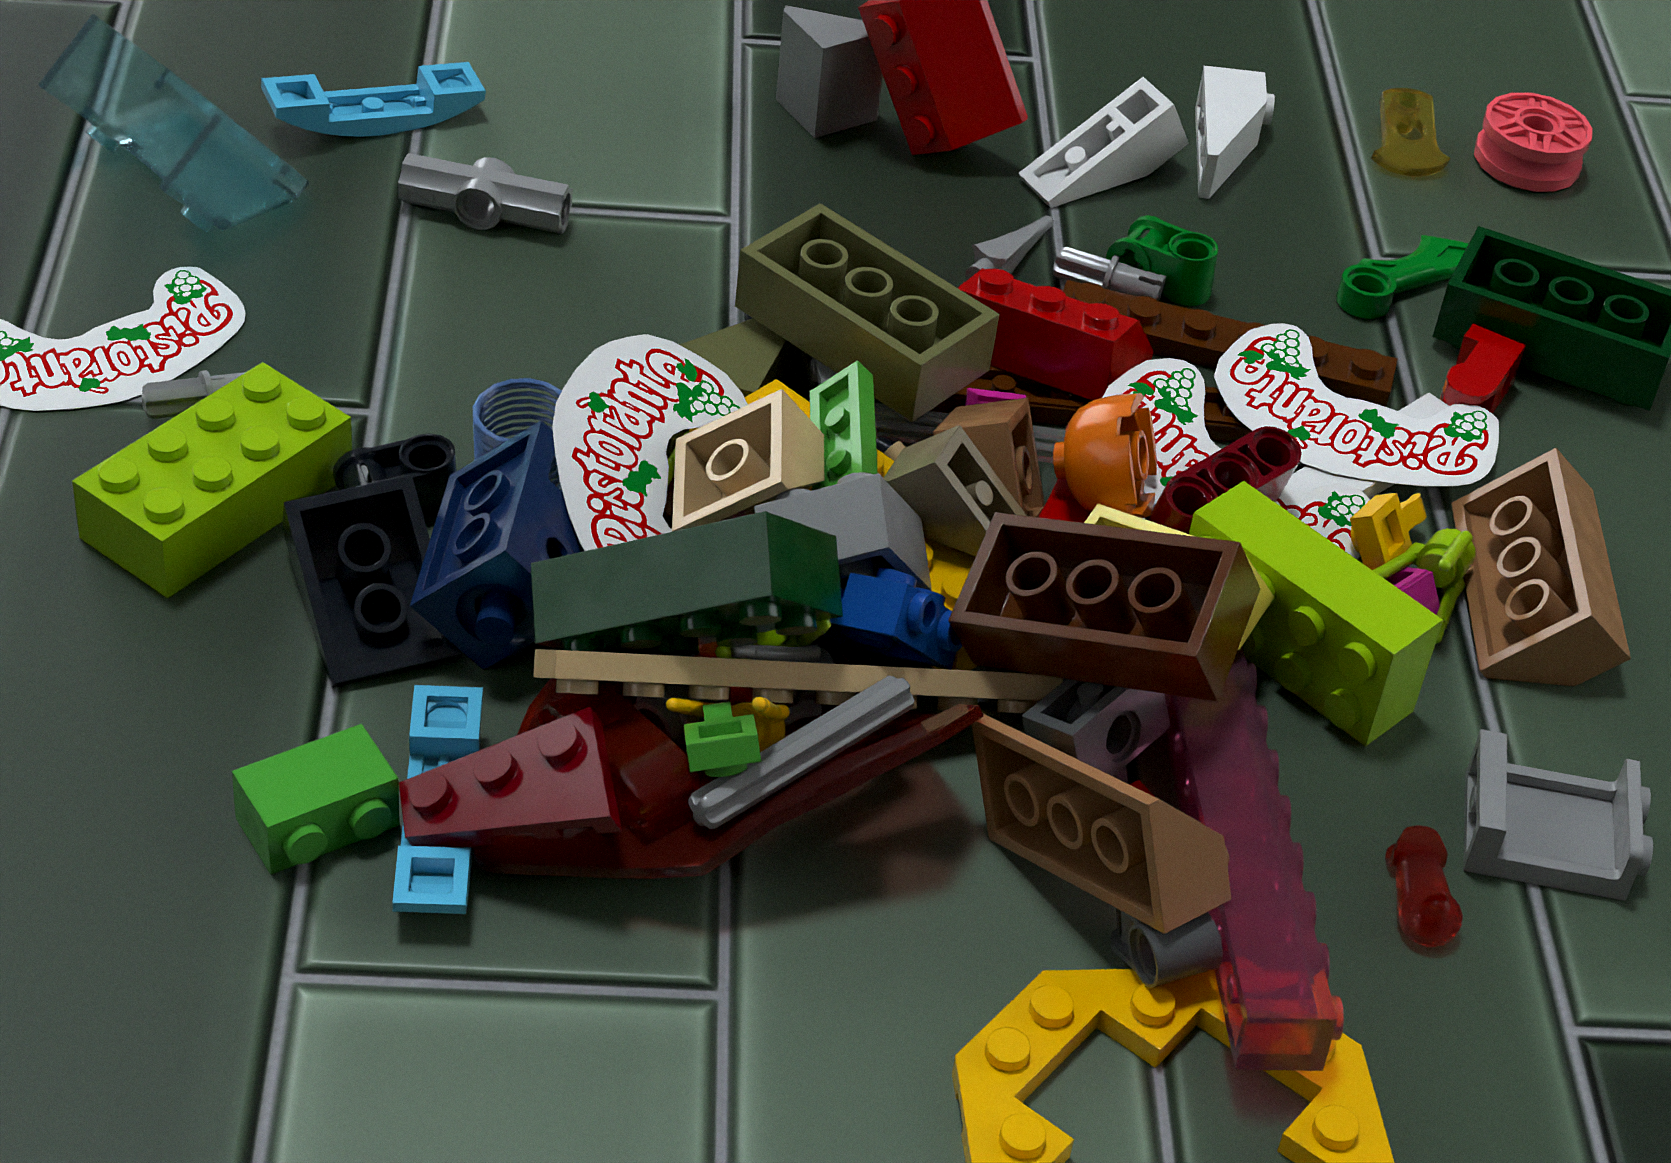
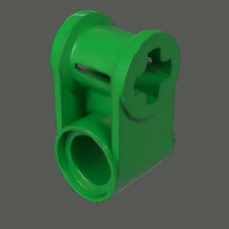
[1106,215,1219,306]

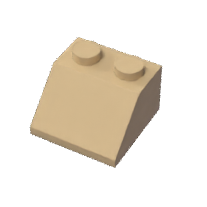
[672,389,824,532]

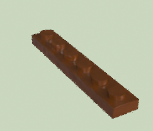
[1063,280,1398,407]

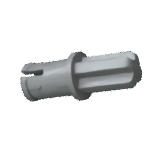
[1053,247,1166,301]
[142,370,246,419]

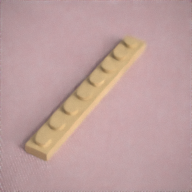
[534,649,1063,713]

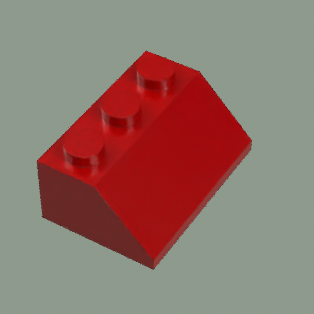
[858,0,1028,155]
[957,268,1154,400]

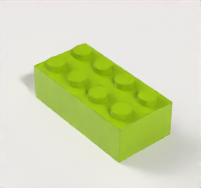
[72,362,352,598]
[1189,481,1443,747]

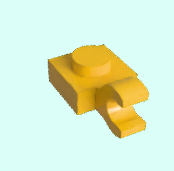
[1350,493,1427,570]

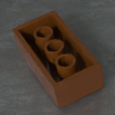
[948,512,1260,702]

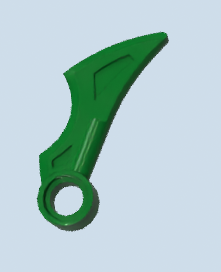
[1336,235,1469,319]

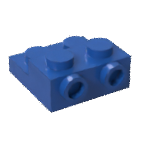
[821,568,963,670]

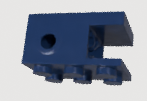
[410,420,584,670]

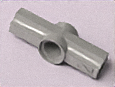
[398,153,573,234]

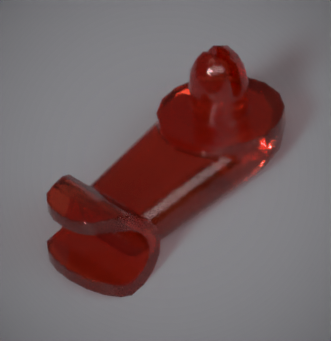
[1384,825,1463,947]

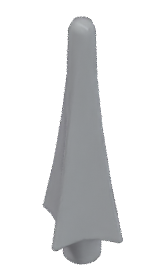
[965,216,1054,280]

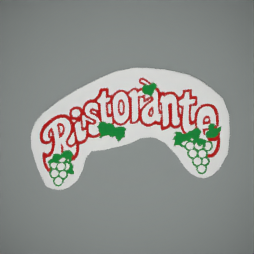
[0,267,246,411]
[1214,323,1499,487]
[552,334,748,551]
[1102,358,1370,559]

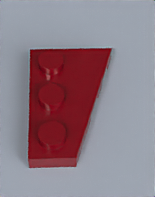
[399,707,622,848]

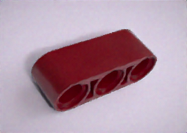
[1148,426,1302,534]

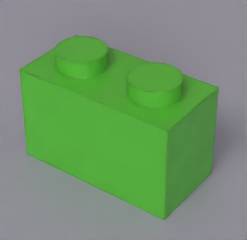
[232,724,400,875]

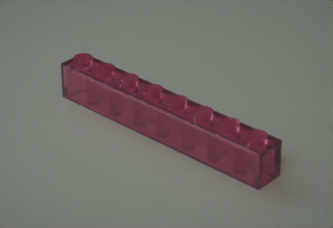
[1164,647,1344,1071]

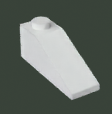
[1195,66,1275,199]
[1018,77,1189,208]

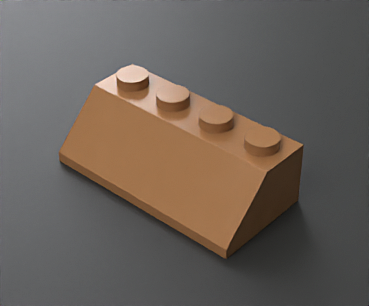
[1451,448,1631,686]
[971,713,1231,934]

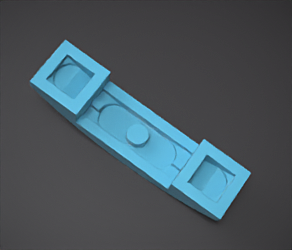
[261,62,486,137]
[392,685,483,914]

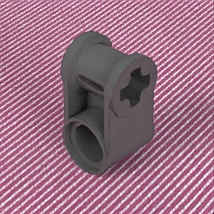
[1110,908,1223,988]

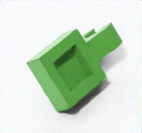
[684,701,761,777]

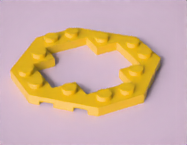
[952,966,1395,1163]

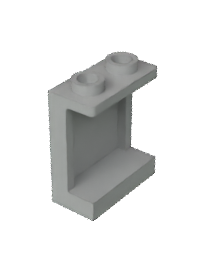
[1463,729,1653,901]

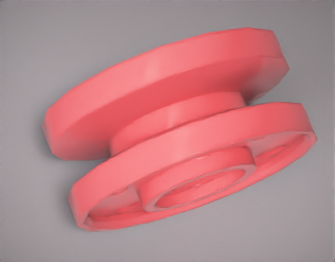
[1474,93,1593,192]

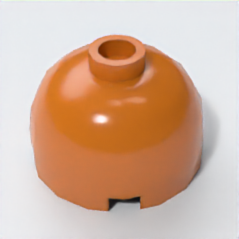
[1053,393,1157,518]

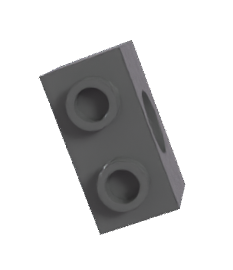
[1021,679,1171,776]

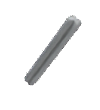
[688,676,915,829]

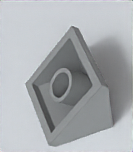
[776,5,883,138]

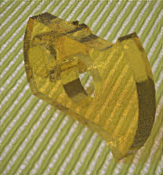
[1371,88,1450,177]

